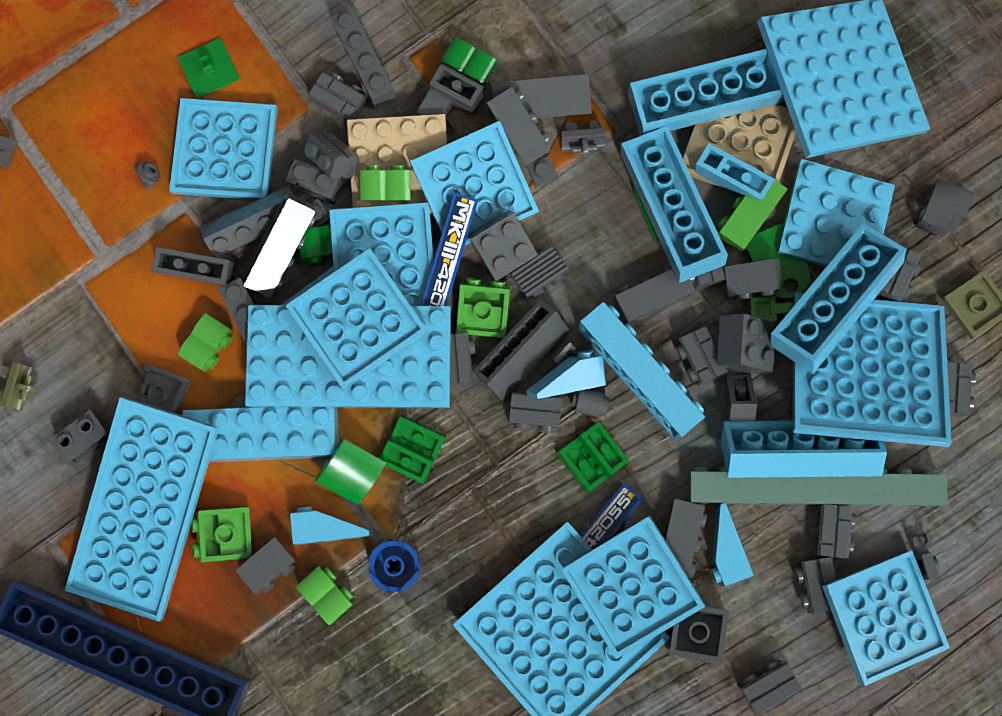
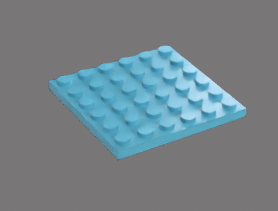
[757,0,930,158]
[793,293,952,447]
[453,522,670,716]

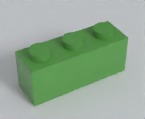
[717,172,787,252]

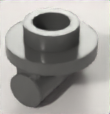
[134,162,160,190]

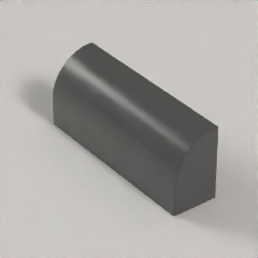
[491,74,592,122]
[473,300,570,403]

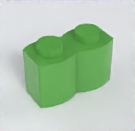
[360,165,411,201]
[178,313,234,372]
[296,566,354,625]

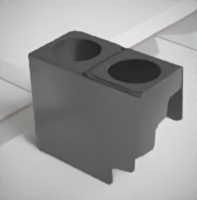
[915,179,975,237]

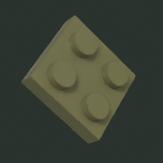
[942,270,1002,339]

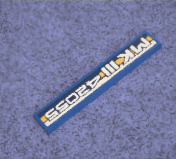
[420,192,478,306]
[580,483,643,550]

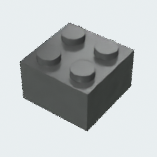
[467,210,538,281]
[717,314,776,374]
[669,607,729,665]

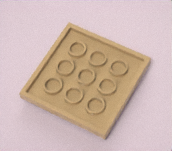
[683,104,796,196]
[347,114,447,214]

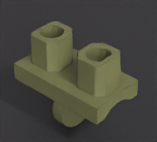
[0,362,38,411]

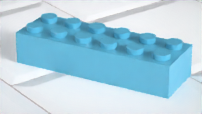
[627,49,784,136]
[621,126,728,283]
[771,223,906,374]
[578,302,705,442]
[183,407,339,462]
[721,421,887,478]

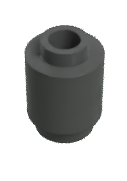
[571,389,609,417]

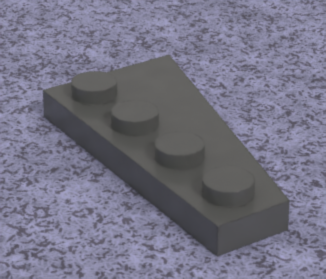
[140,363,192,414]

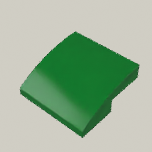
[380,415,447,484]
[557,422,630,494]
[315,438,386,505]

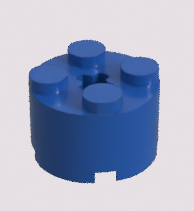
[369,540,422,592]

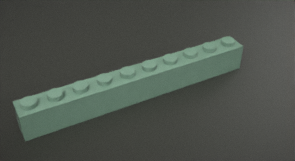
[688,467,948,507]

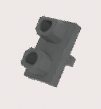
[561,121,606,160]

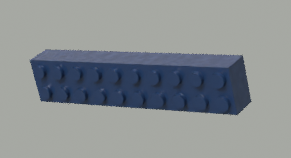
[0,581,252,716]

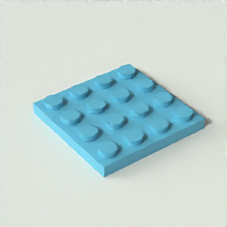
[169,98,278,200]
[409,121,539,245]
[777,159,895,267]
[285,248,428,390]
[561,515,705,659]
[822,550,950,686]

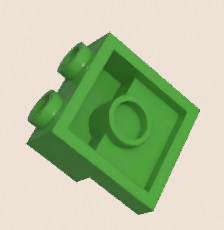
[456,278,511,338]
[191,507,252,563]

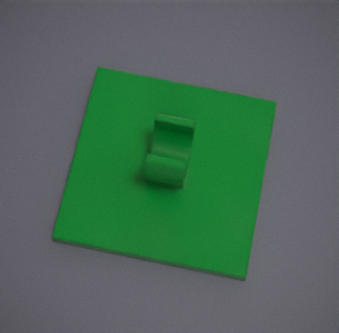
[178,38,241,99]

